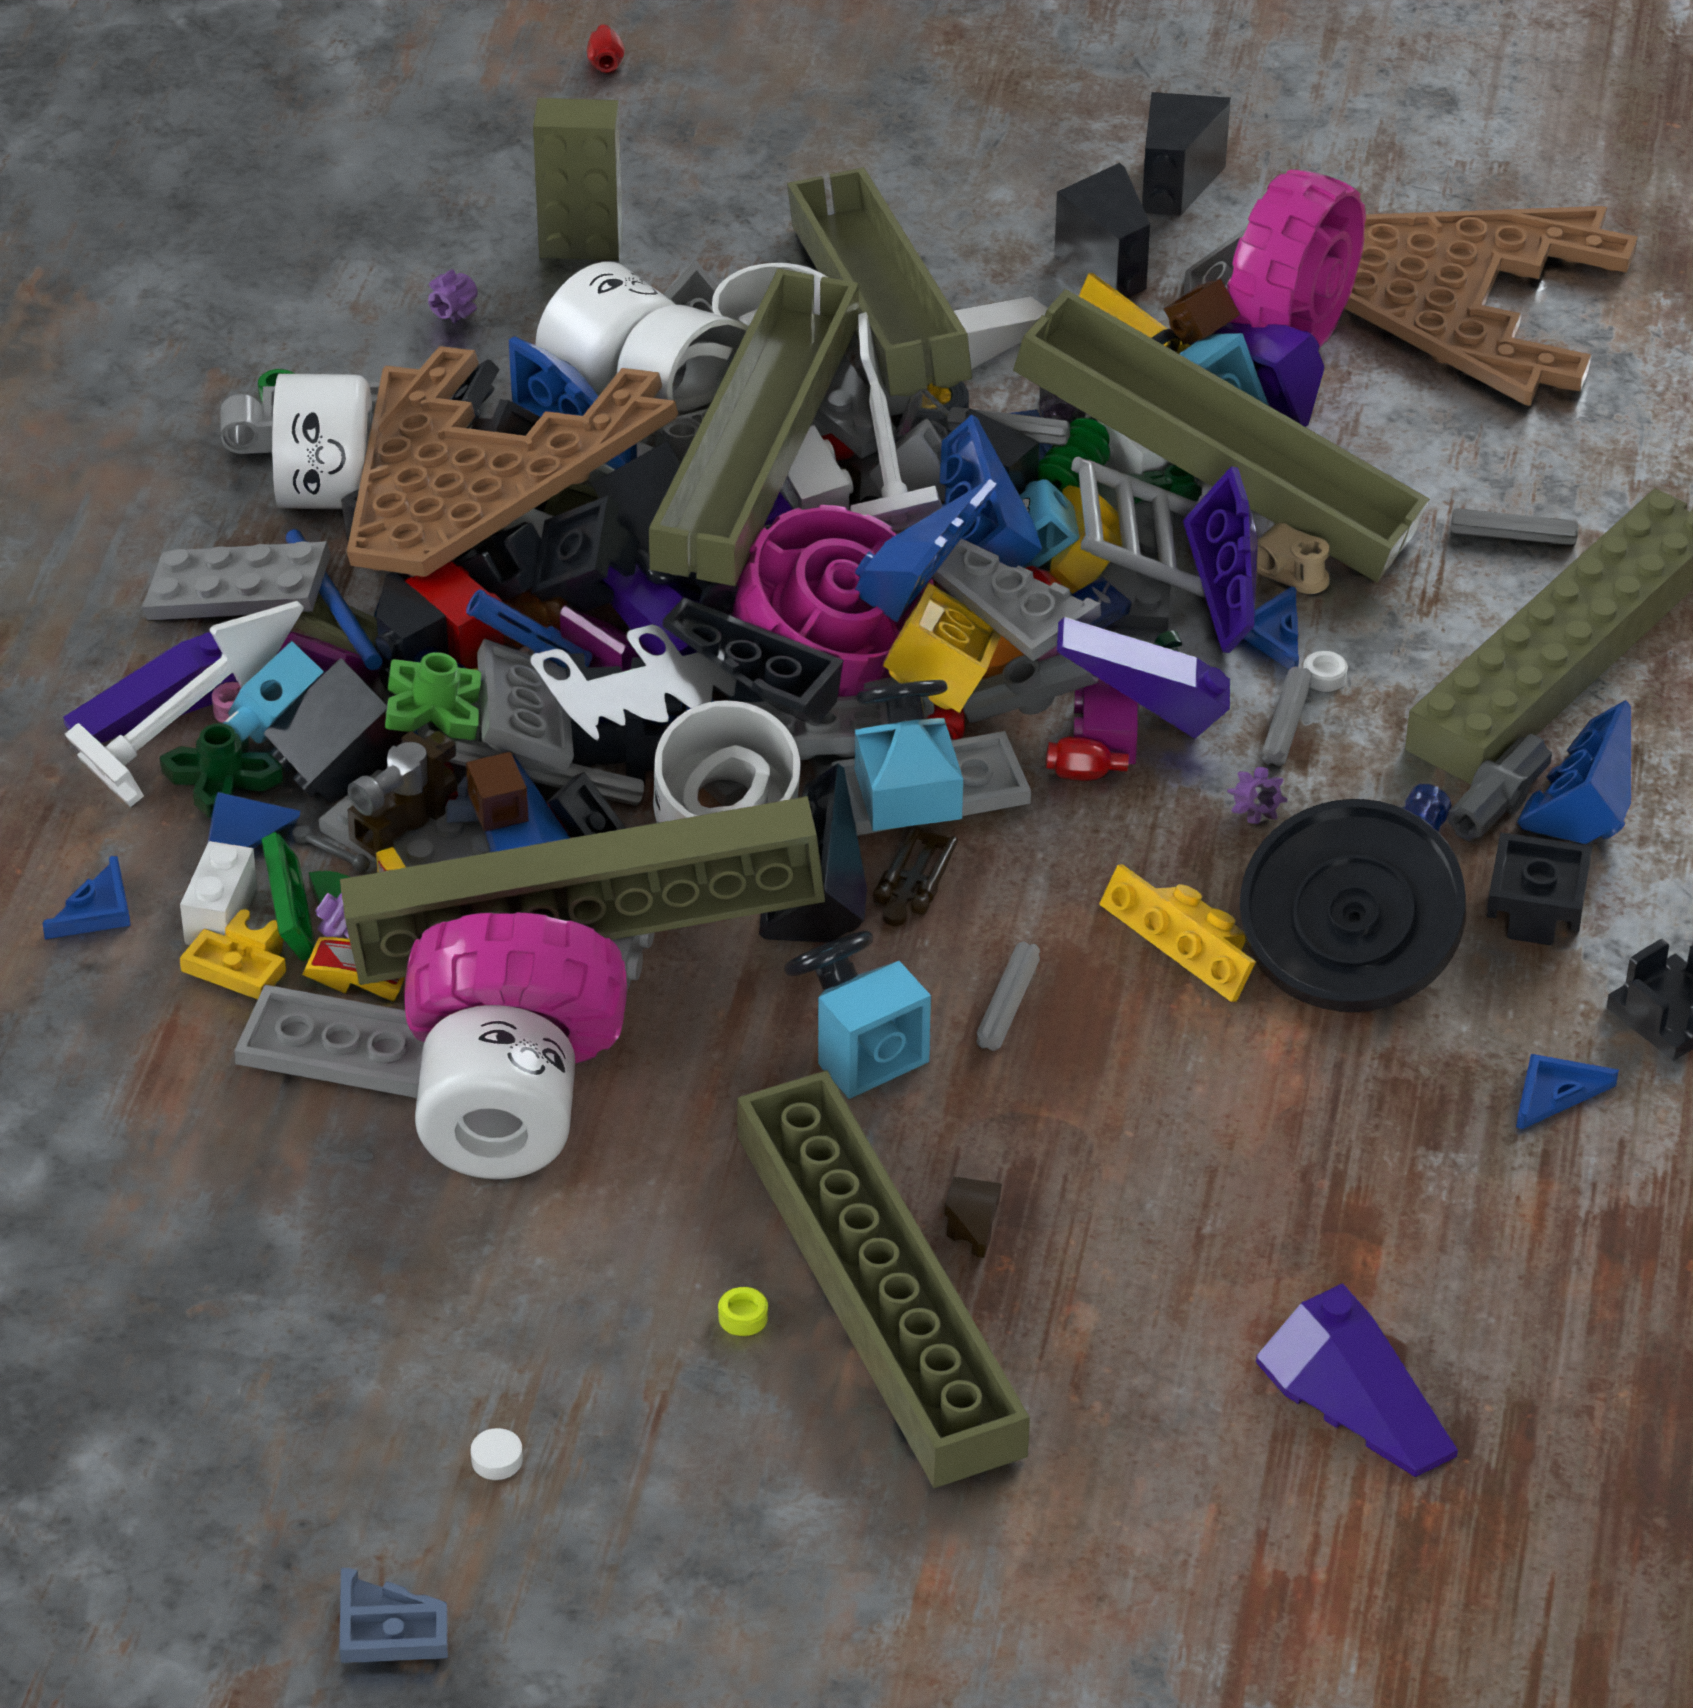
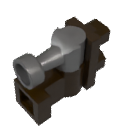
[347,731,457,858]

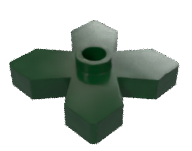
[159,723,283,818]

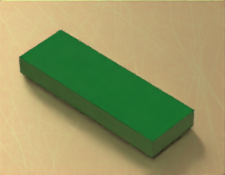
[261,832,315,961]

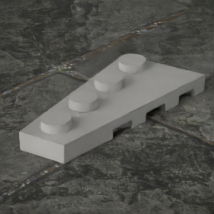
[932,539,1101,661]

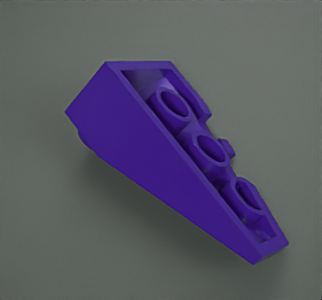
[1188,323,1325,427]
[1183,466,1258,653]
[599,565,701,656]
[1057,617,1230,739]
[63,632,238,743]
[1256,1283,1458,1477]

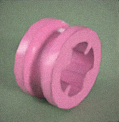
[212,682,241,723]

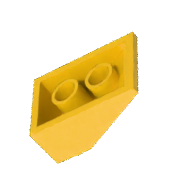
[883,583,1001,713]

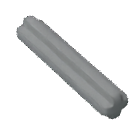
[947,407,1070,446]
[1451,508,1579,546]
[1262,666,1312,766]
[976,941,1040,1051]

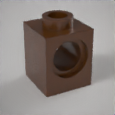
[1164,278,1240,345]
[466,752,529,832]

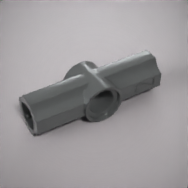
[963,654,1098,723]
[1448,733,1552,842]

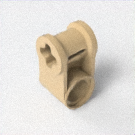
[1257,523,1329,594]

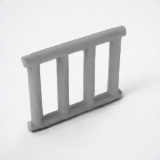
[1071,457,1206,597]

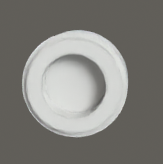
[1303,651,1348,692]
[470,1428,523,1480]

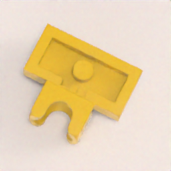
[180,909,286,1000]

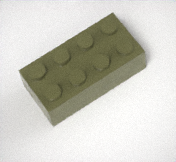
[533,98,623,261]

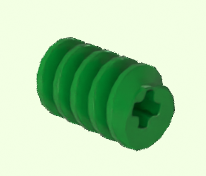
[1038,418,1110,493]

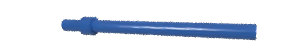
[285,529,382,670]

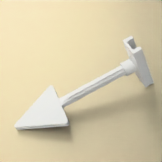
[851,312,943,534]
[65,601,304,807]

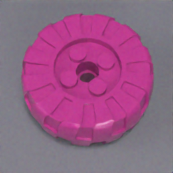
[1227,169,1366,348]
[731,505,934,697]
[404,912,627,1064]

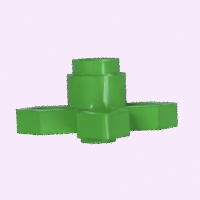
[385,653,481,740]

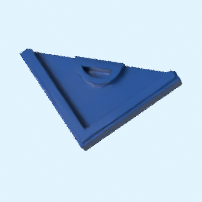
[1243,586,1299,670]
[207,792,300,849]
[42,856,131,940]
[1516,1054,1619,1129]

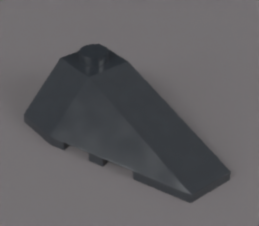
[662,597,844,725]
[759,763,867,943]

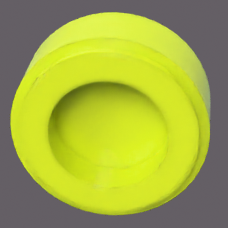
[718,1287,768,1336]

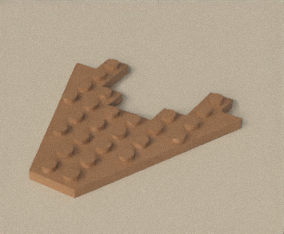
[1344,206,1638,406]
[347,346,678,576]

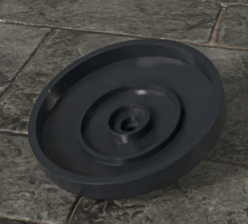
[1240,799,1467,1012]

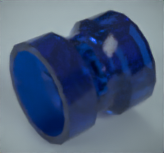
[1402,784,1452,832]

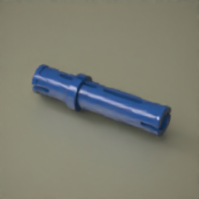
[466,589,592,670]

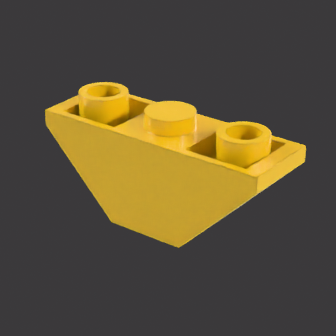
[1050,485,1122,598]

